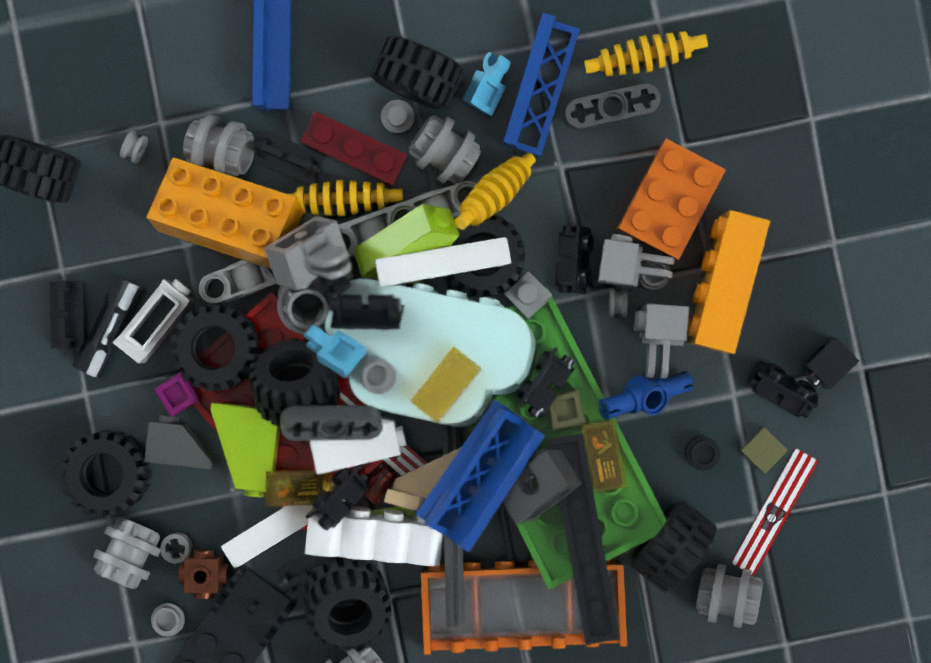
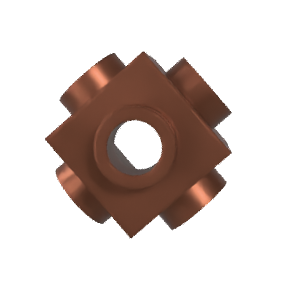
[179,549,229,599]

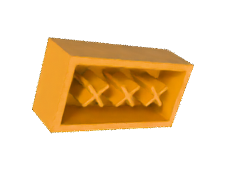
[146,157,304,269]
[686,210,770,354]

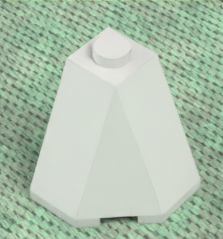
[310,417,406,474]

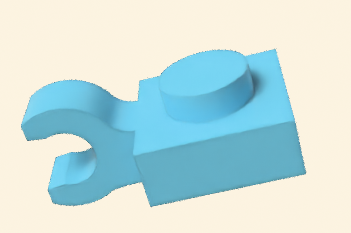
[462,52,511,116]
[304,325,367,378]

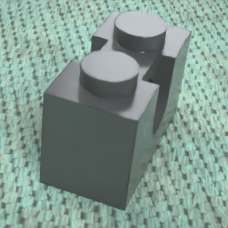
[502,448,582,524]

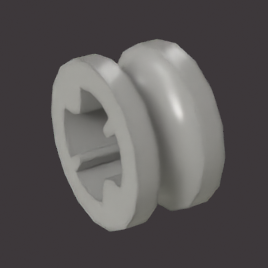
[120,130,148,164]
[608,288,628,317]
[160,532,193,564]

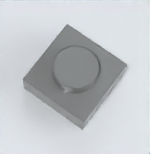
[504,271,552,320]

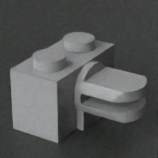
[264,216,352,290]
[597,234,675,287]
[634,304,689,379]

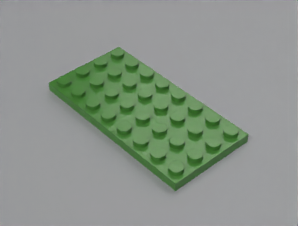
[467,287,667,590]

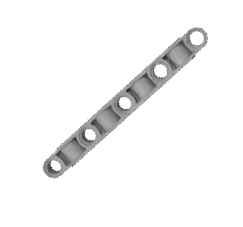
[198,181,476,304]

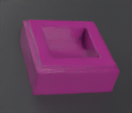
[154,372,202,417]

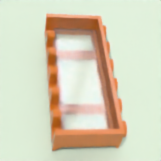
[421,557,627,655]

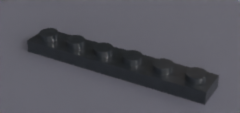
[548,433,620,645]

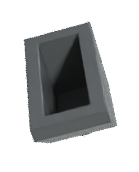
[144,415,217,469]

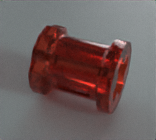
[364,462,398,506]

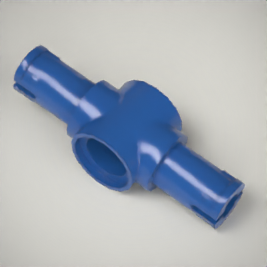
[599,371,693,420]

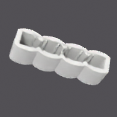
[305,506,443,566]

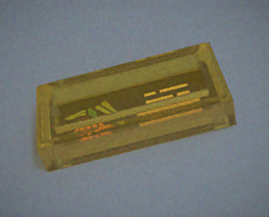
[410,347,482,424]
[581,420,627,493]
[265,470,332,507]

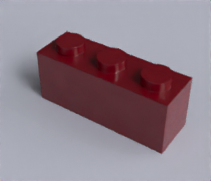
[301,111,409,189]

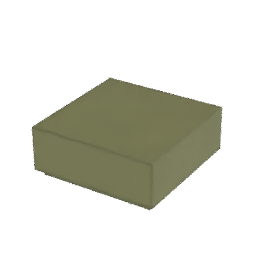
[548,390,586,431]
[740,426,788,474]

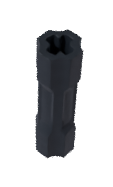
[72,275,143,378]

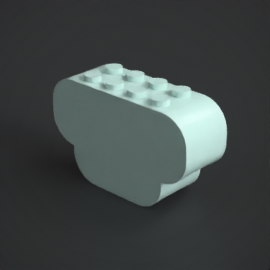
[325,279,537,427]

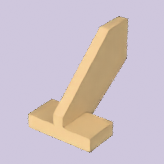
[384,447,461,511]

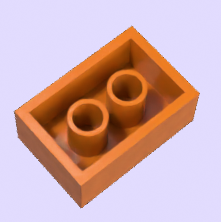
[616,138,726,261]

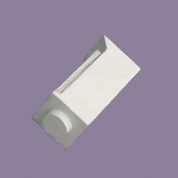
[112,279,195,364]

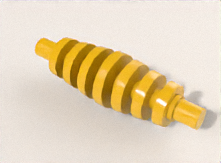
[584,31,708,76]
[454,153,536,230]
[288,179,404,217]

